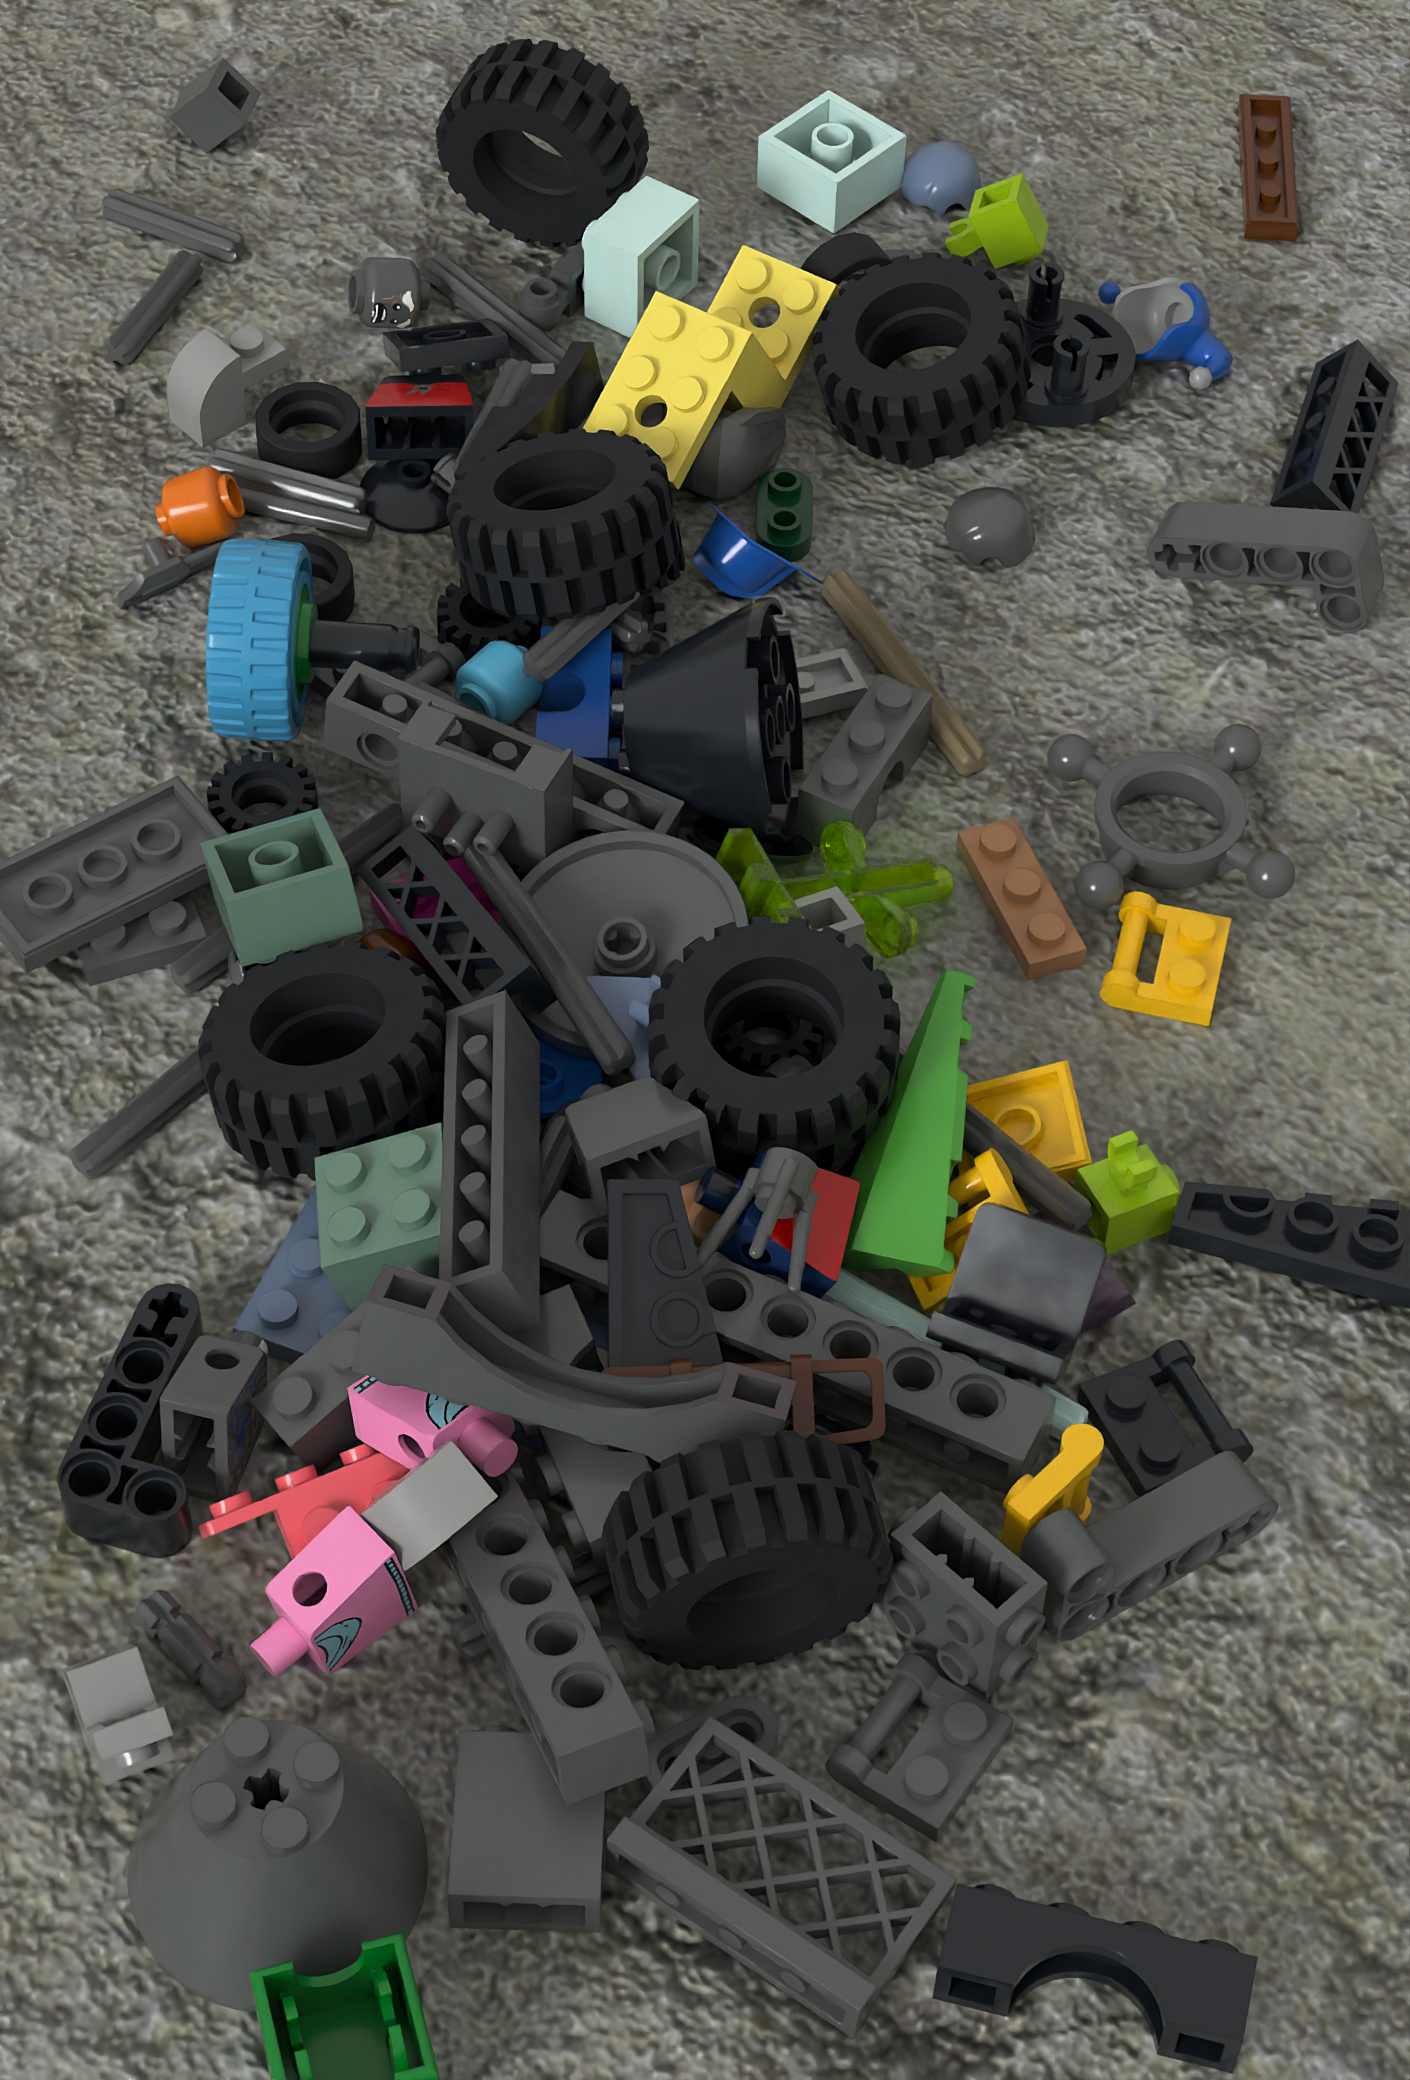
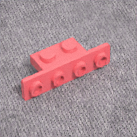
[198,1443,410,1560]

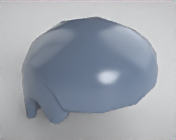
[901,140,982,215]

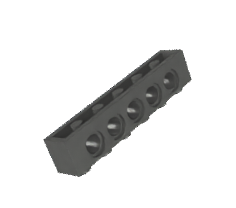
[323,660,685,842]
[440,1457,656,1806]

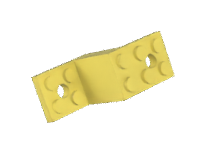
[583,245,840,490]

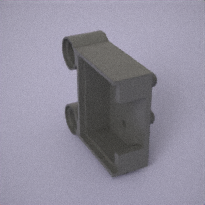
[397,697,574,882]

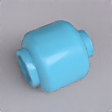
[455,640,543,726]

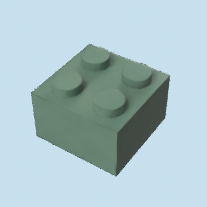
[200,808,364,967]
[314,1122,443,1310]

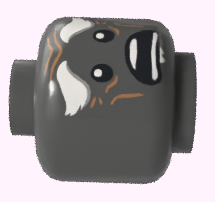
[348,257,430,329]

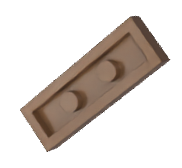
[956,818,1087,980]

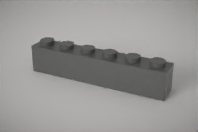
[439,990,540,1335]

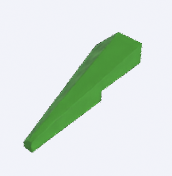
[841,970,976,1278]

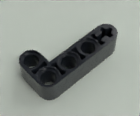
[57,1283,204,1558]

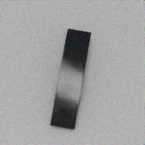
[454,341,604,481]

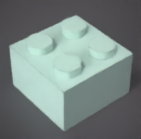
[757,90,907,233]
[582,175,700,338]

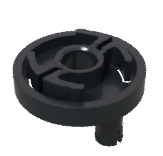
[1013,262,1136,427]

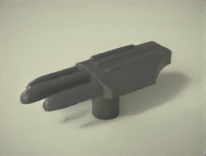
[115,537,223,610]

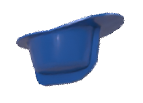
[692,502,823,598]

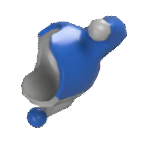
[1098,276,1233,390]

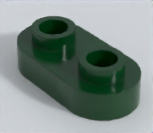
[755,468,813,563]

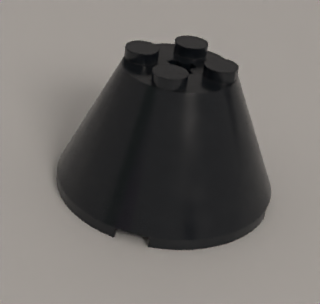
[612,597,804,843]

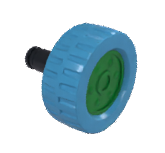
[206,539,420,741]

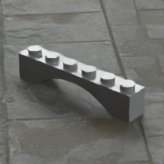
[352,1264,797,1463]

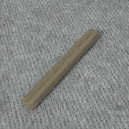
[822,569,988,777]

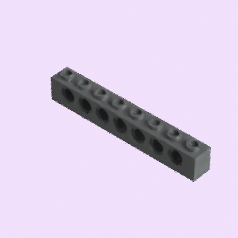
[540,1190,1056,1495]

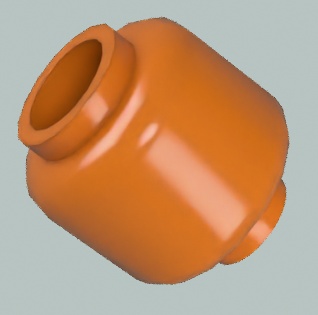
[155,466,245,549]

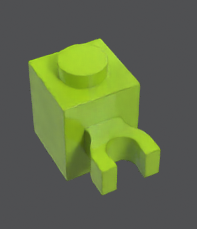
[945,173,1049,269]
[1074,1130,1180,1255]

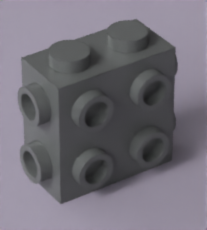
[882,1491,1048,1700]

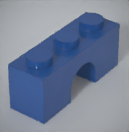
[536,627,623,774]

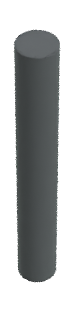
[238,486,375,540]

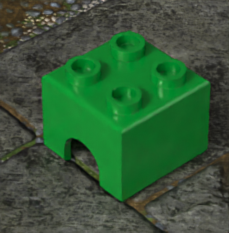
[249,1932,440,2080]

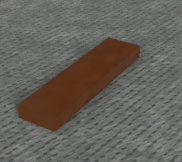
[1237,94,1299,241]

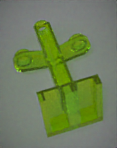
[715,820,953,959]

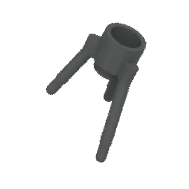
[697,1147,819,1294]

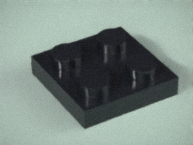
[382,319,510,375]

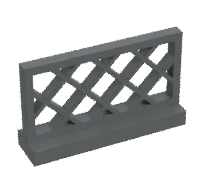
[605,1715,957,2039]

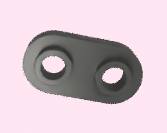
[642,1695,779,1809]

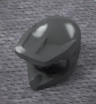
[681,407,786,501]

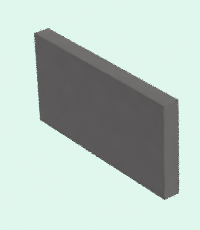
[0,775,229,974]

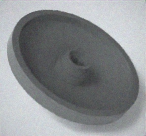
[499,830,749,1061]

